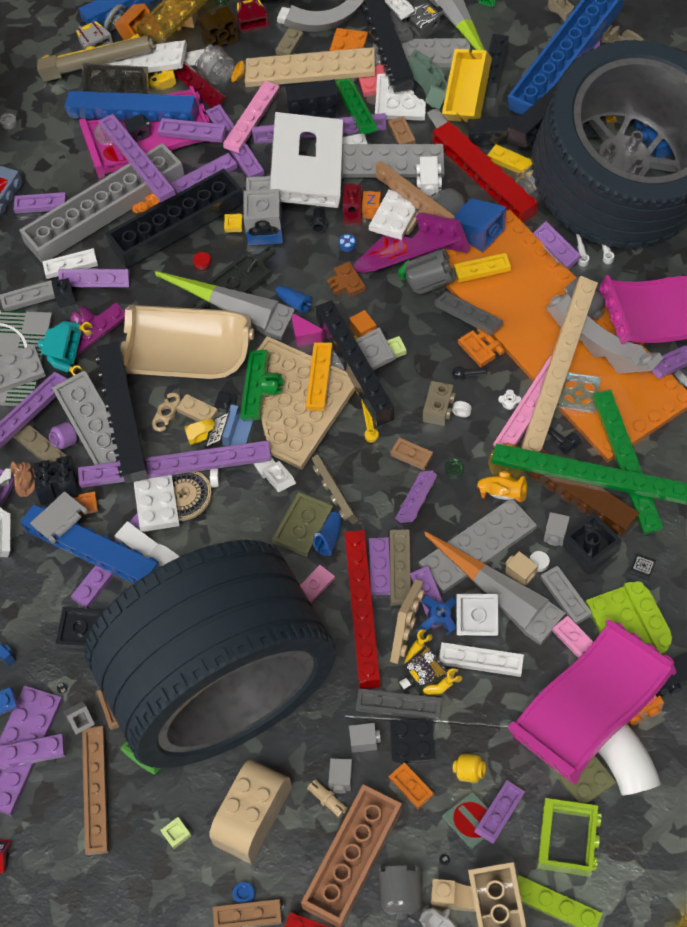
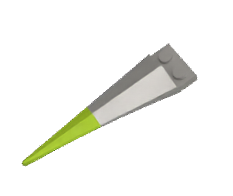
[429,0,484,50]
[155,271,295,341]

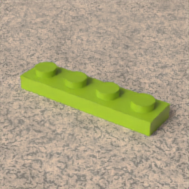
[517,875,603,927]

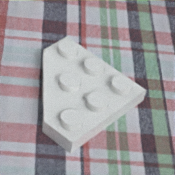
[375,74,426,120]

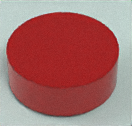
[193,252,211,270]

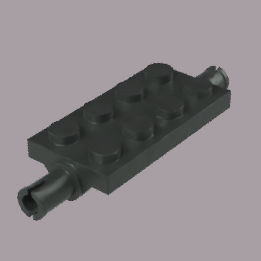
[188,246,276,310]

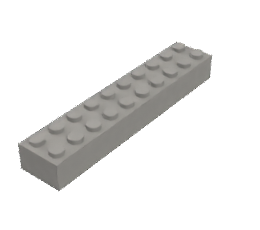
[19,143,185,264]

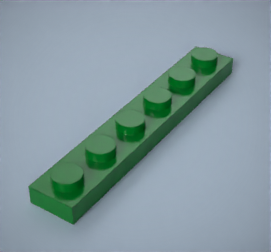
[335,78,377,134]

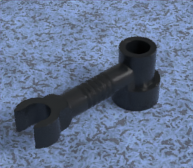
[547,426,582,454]

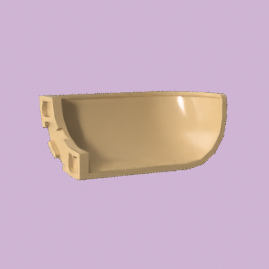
[121,305,254,379]

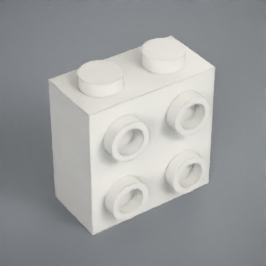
[417,156,442,197]

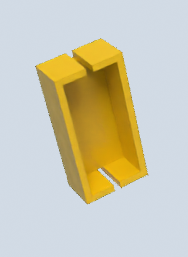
[442,49,492,122]

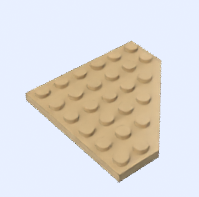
[258,336,356,470]

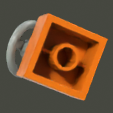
[104,4,162,40]

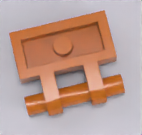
[132,192,160,214]
[458,329,505,368]

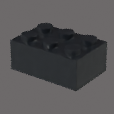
[285,79,339,118]

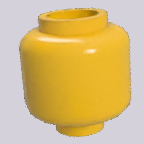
[453,753,486,783]

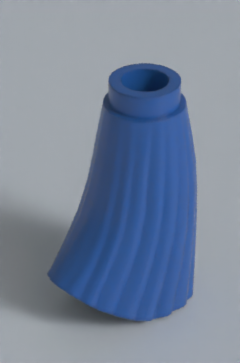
[276,285,312,313]
[313,512,342,556]

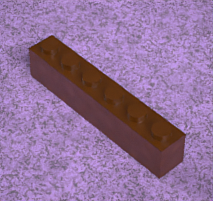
[527,449,639,538]

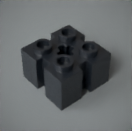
[34,455,79,505]

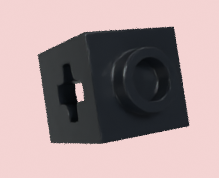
[123,113,152,142]
[51,278,76,308]

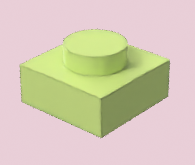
[387,336,407,358]
[160,817,191,849]

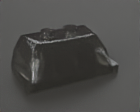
[82,63,149,94]

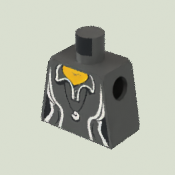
[405,3,444,39]

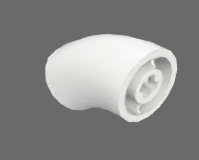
[598,724,661,795]

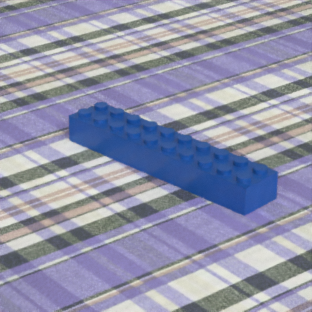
[508,0,624,115]

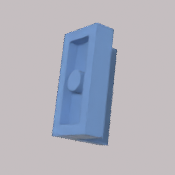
[221,405,254,446]

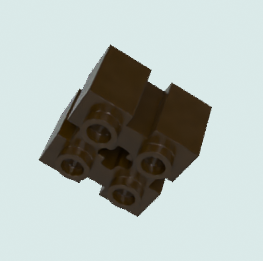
[198,6,239,51]

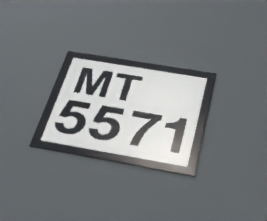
[205,411,230,448]

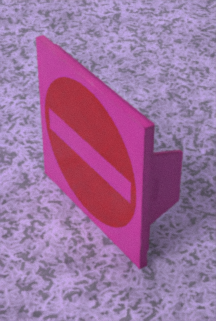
[98,143,129,170]

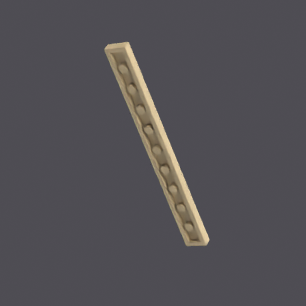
[521,276,598,452]

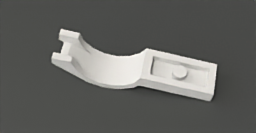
[253,454,296,492]
[0,469,11,557]
[115,521,179,567]

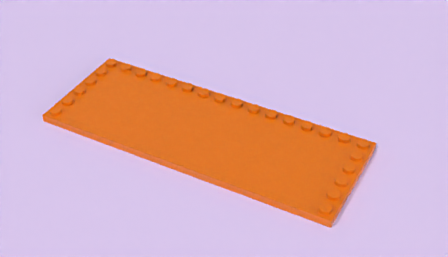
[444,209,687,463]

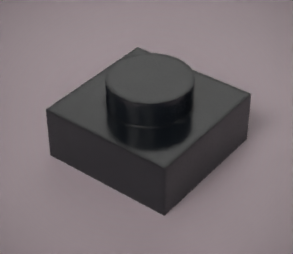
[214,391,238,413]

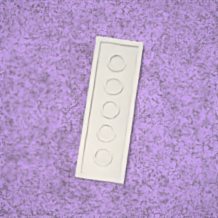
[90,40,187,80]

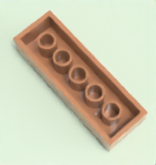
[301,784,402,927]

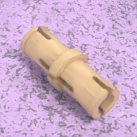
[307,779,348,818]

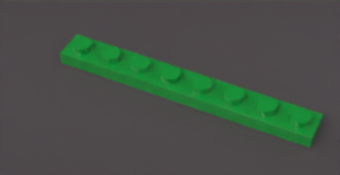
[592,390,663,535]

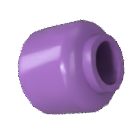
[49,422,78,449]

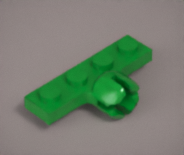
[240,350,284,421]

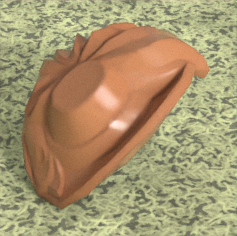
[10,461,36,497]

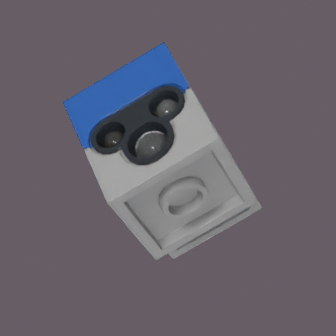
[244,176,283,245]

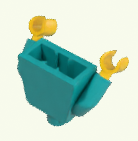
[38,321,93,376]

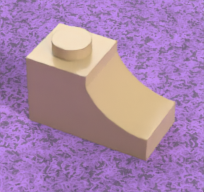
[431,879,476,912]

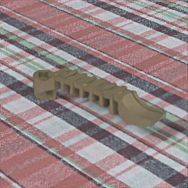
[548,0,644,43]

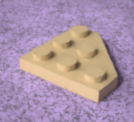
[390,580,425,664]

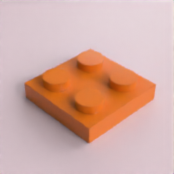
[330,28,368,51]

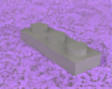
[0,280,55,311]
[540,565,592,625]

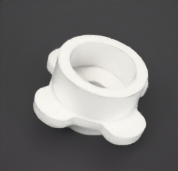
[498,390,521,410]

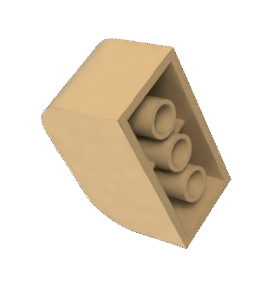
[209,759,292,864]
[468,862,526,927]

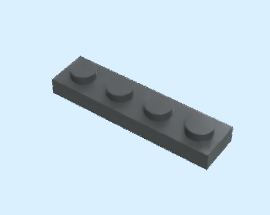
[435,291,503,336]
[356,689,442,721]

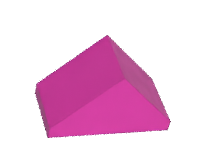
[291,313,324,347]

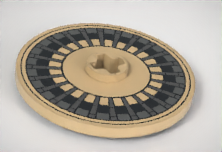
[172,471,212,521]

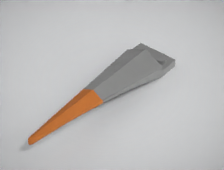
[425,532,565,646]

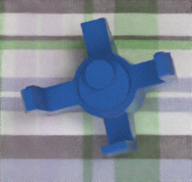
[417,595,457,636]

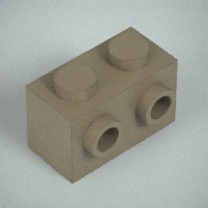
[423,381,456,426]

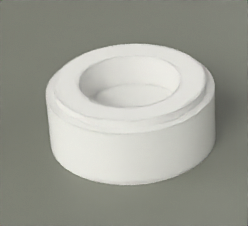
[452,401,472,417]
[210,468,220,488]
[529,551,549,572]

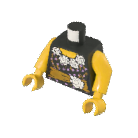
[398,629,462,695]

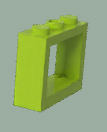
[537,798,602,877]

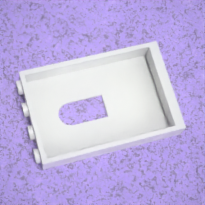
[270,112,343,208]

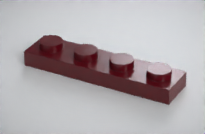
[175,62,226,107]

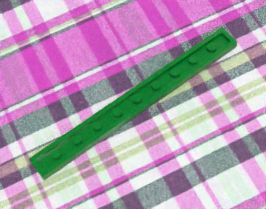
[491,443,687,505]

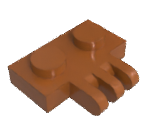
[327,261,366,298]

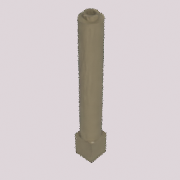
[37,35,155,82]

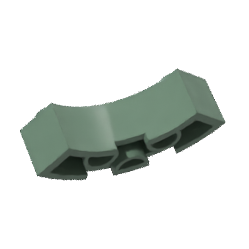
[408,50,448,109]

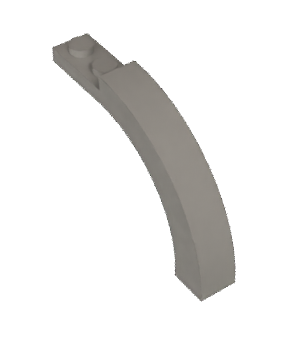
[284,0,364,32]

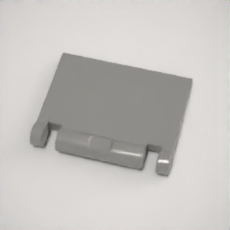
[30,491,88,544]

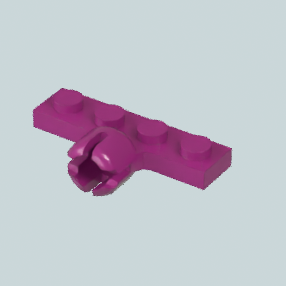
[70,302,125,358]

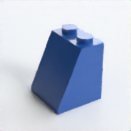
[453,198,506,252]

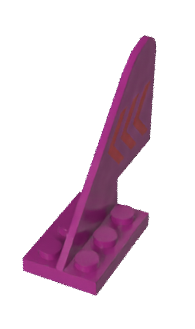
[353,212,471,273]

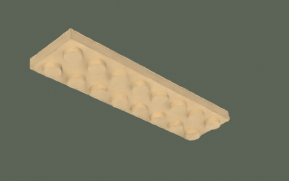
[245,47,375,87]

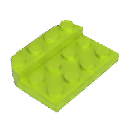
[585,581,672,655]

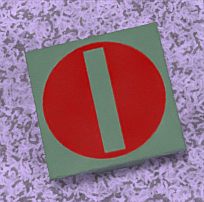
[442,792,488,849]

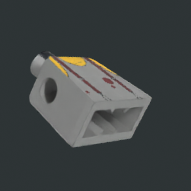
[76,21,113,50]

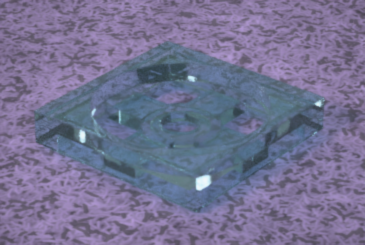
[557,372,601,413]

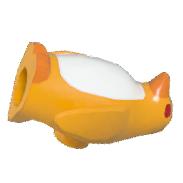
[477,471,527,502]

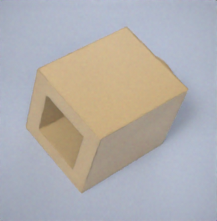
[505,552,538,586]

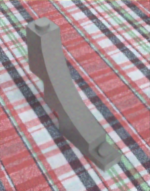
[546,294,663,373]

